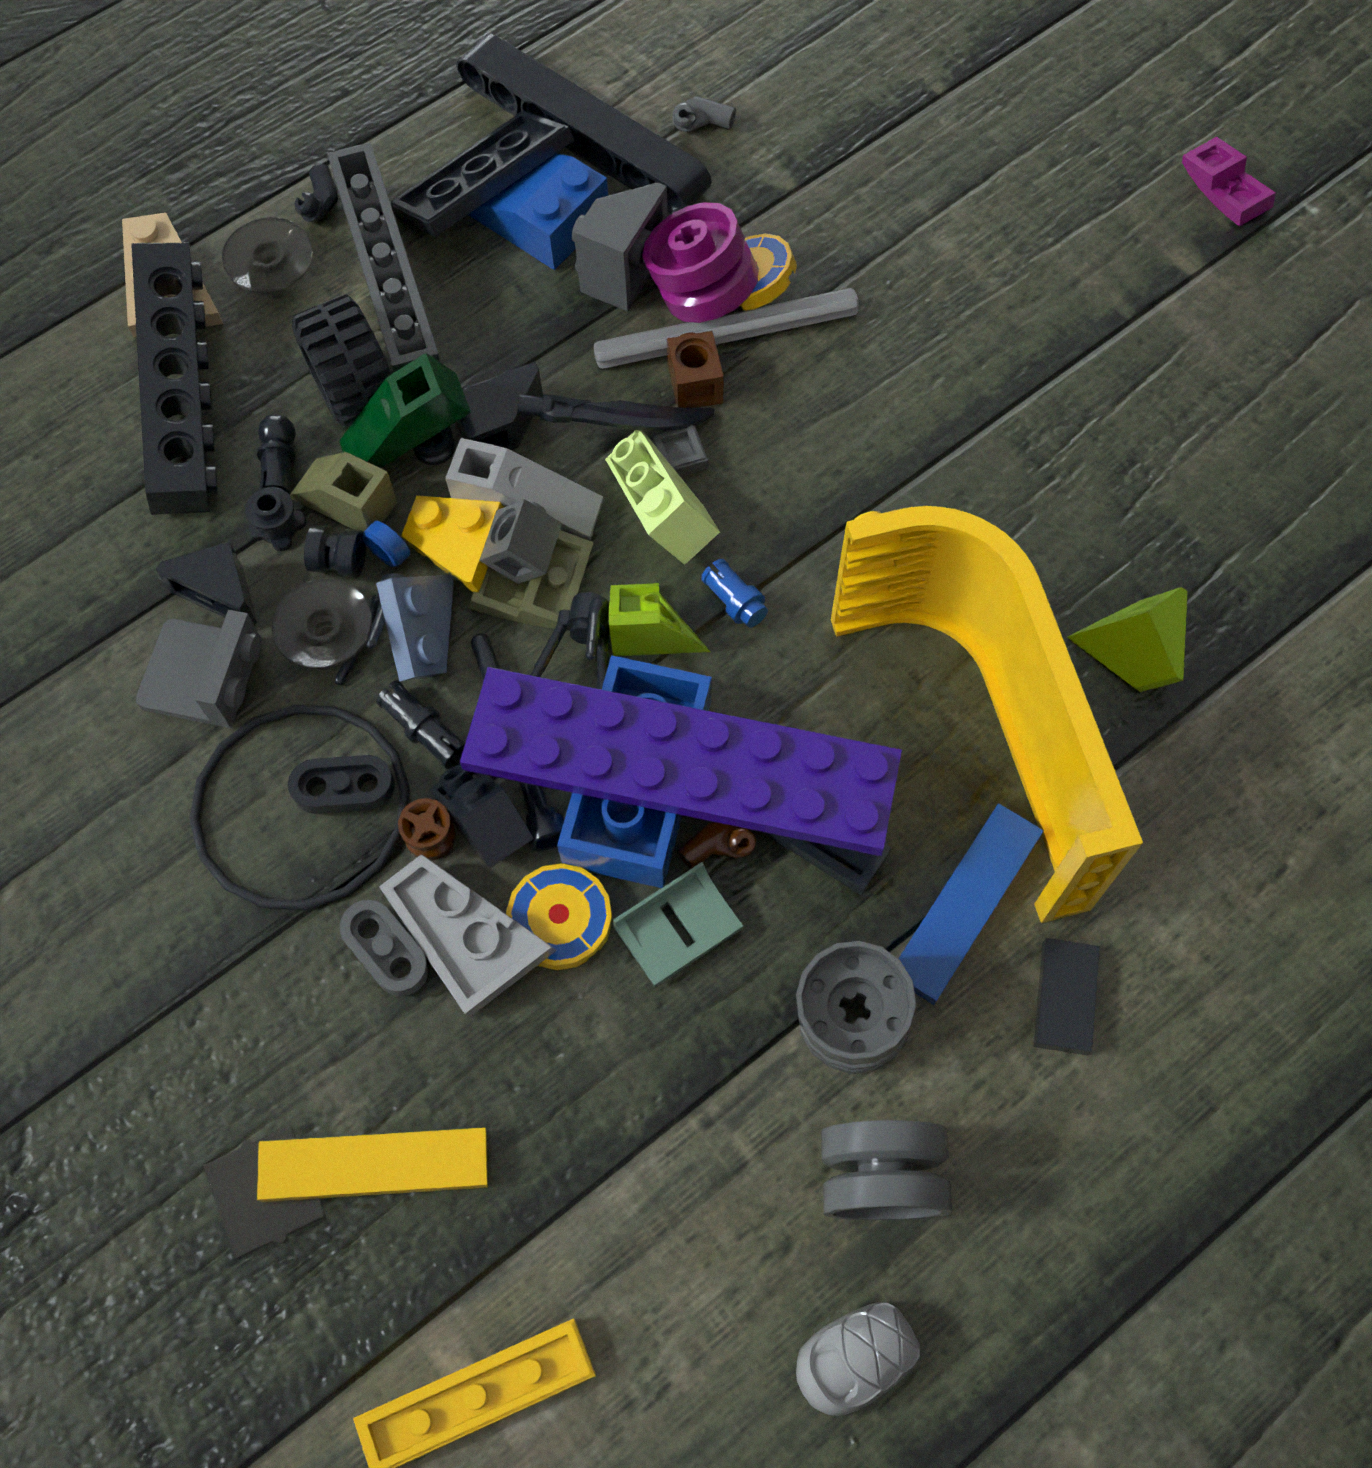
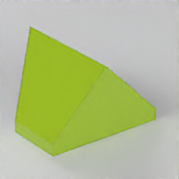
[609,583,711,656]
[1067,587,1188,692]

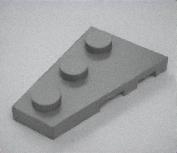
[379,855,557,1016]

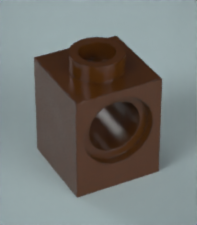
[667,331,724,408]

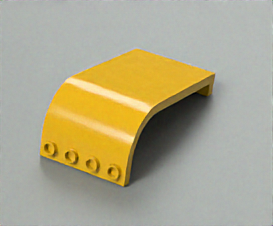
[831,506,1143,923]

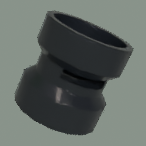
[304,524,366,578]

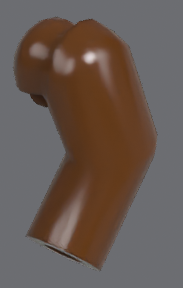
[677,822,757,869]

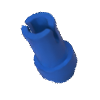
[701,559,768,628]

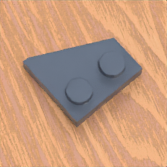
[376,575,453,682]

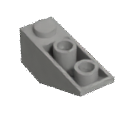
[446,438,604,540]

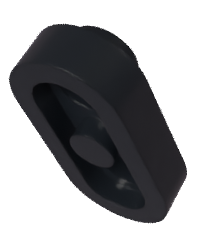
[288,755,395,814]

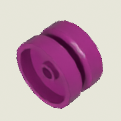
[642,202,759,323]

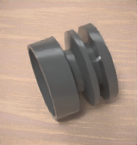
[796,941,916,1074]

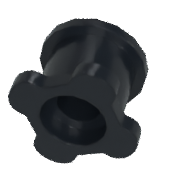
[245,487,306,551]

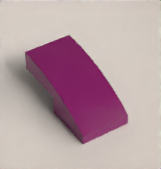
[1182,137,1276,226]

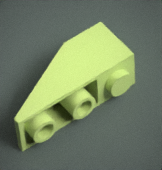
[605,430,720,565]

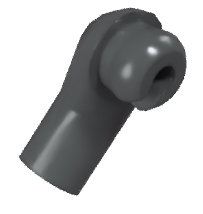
[672,96,736,132]

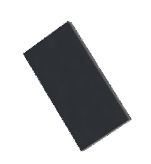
[390,111,574,237]

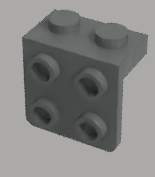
[136,610,262,728]

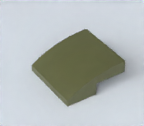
[468,530,593,629]

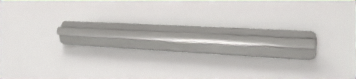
[594,288,859,369]

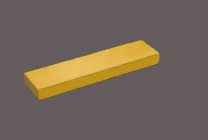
[257,1128,488,1202]
[353,1318,596,1468]

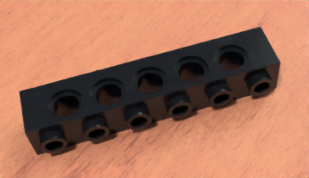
[131,243,218,515]

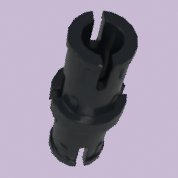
[376,681,466,769]

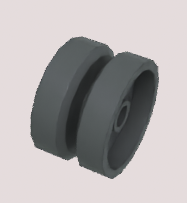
[821,1120,952,1220]

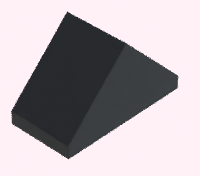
[156,542,257,626]

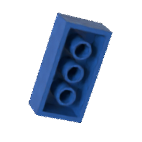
[557,655,712,888]

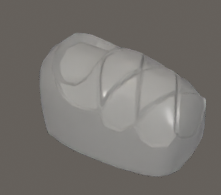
[796,1302,920,1417]

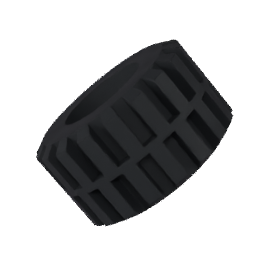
[292,293,391,427]

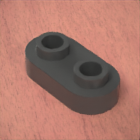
[340,900,429,996]

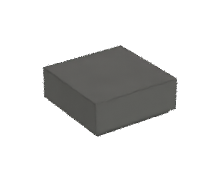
[649,425,708,477]

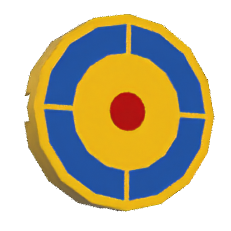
[739,234,797,311]
[506,863,613,970]

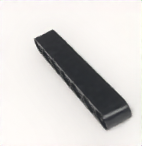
[456,34,712,214]

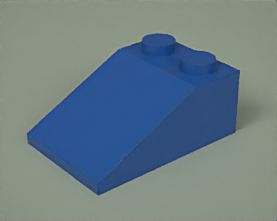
[468,154,608,270]

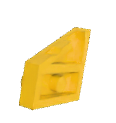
[401,496,504,592]

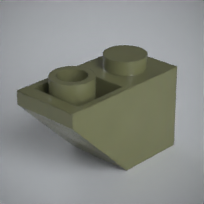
[290,452,397,531]

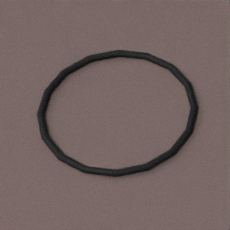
[189,705,410,910]

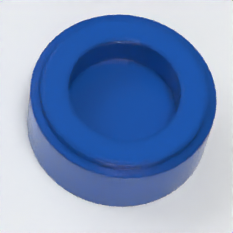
[362,520,410,567]

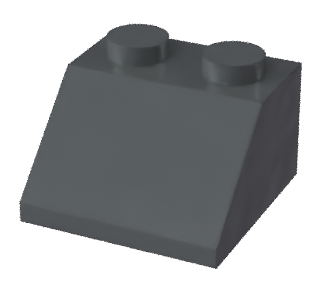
[572,183,667,312]

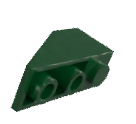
[339,353,471,468]

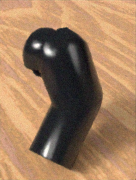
[295,164,338,223]

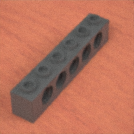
[327,142,441,372]

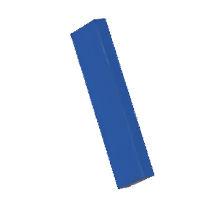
[898,803,1044,1005]

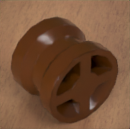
[398,798,456,860]

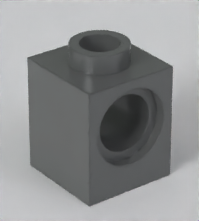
[479,499,562,584]

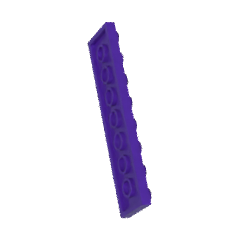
[460,667,902,856]

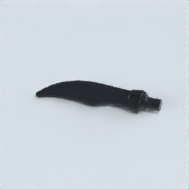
[517,394,715,431]

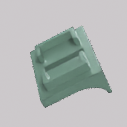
[613,862,743,987]

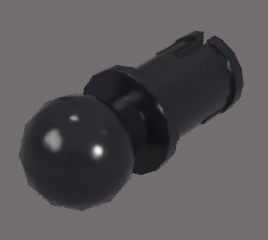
[257,414,296,495]

